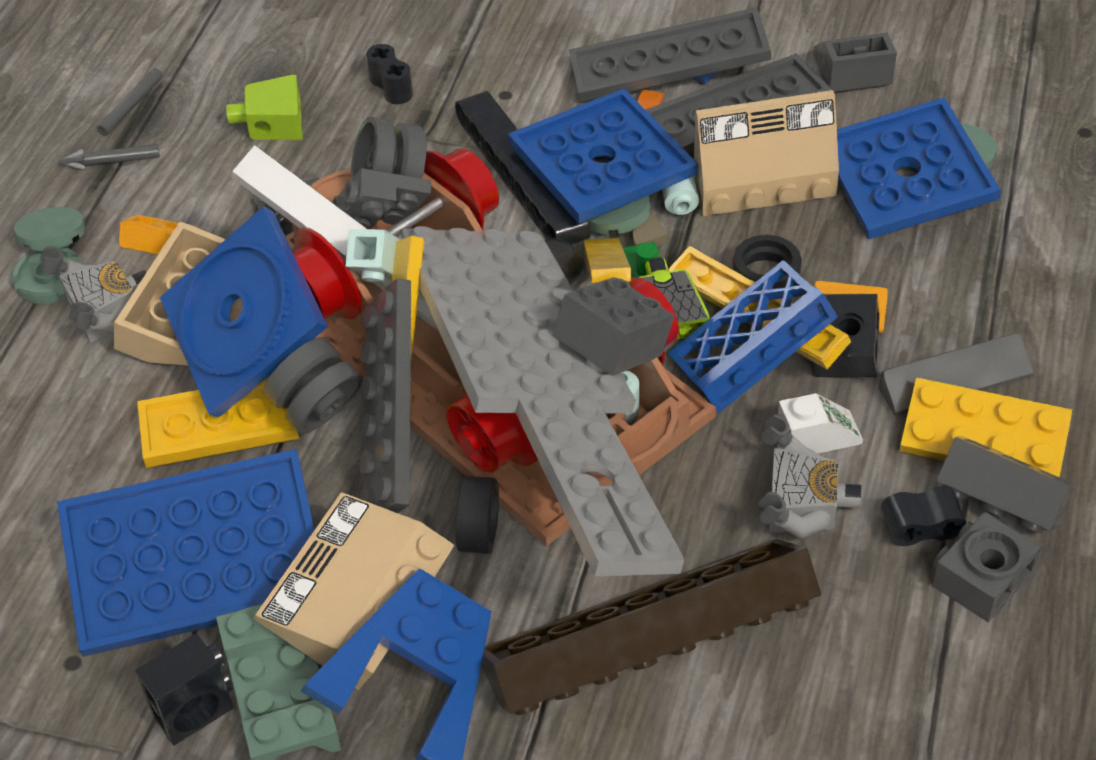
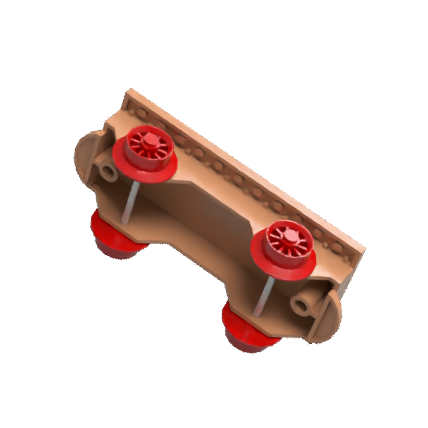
[285,148,716,546]

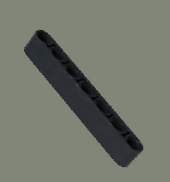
[455,91,590,251]

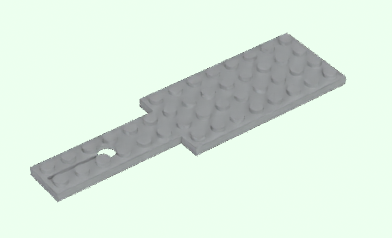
[399,226,685,576]

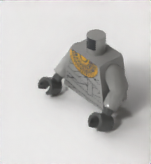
[40,246,146,343]
[758,414,861,539]

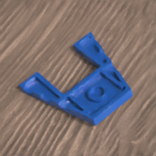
[301,568,492,760]

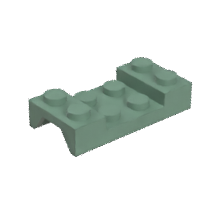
[216,604,341,760]

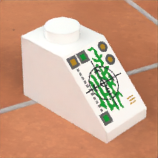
[778,393,863,454]

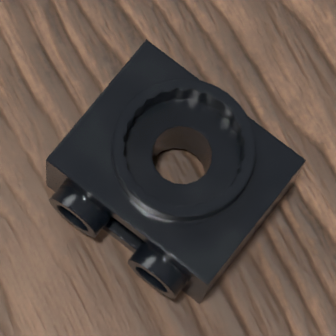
[807,294,880,377]
[135,633,233,746]

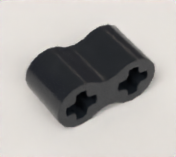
[366,44,413,104]
[881,486,967,546]

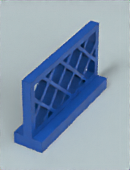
[668,260,838,413]

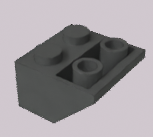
[813,33,897,92]

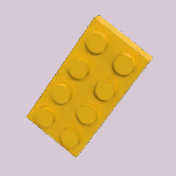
[137,376,299,468]
[900,377,1072,477]

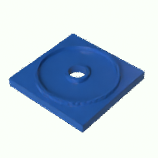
[508,88,698,224]
[837,97,1001,239]
[160,206,328,417]

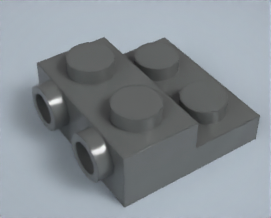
[332,168,431,229]

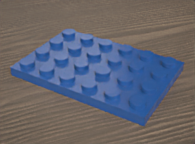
[57,449,314,657]

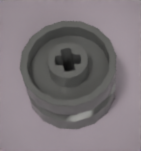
[351,117,426,179]
[263,336,363,434]

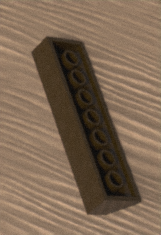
[481,539,821,715]

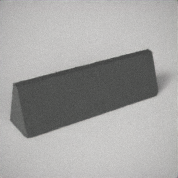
[879,333,1034,416]

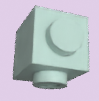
[345,229,400,283]

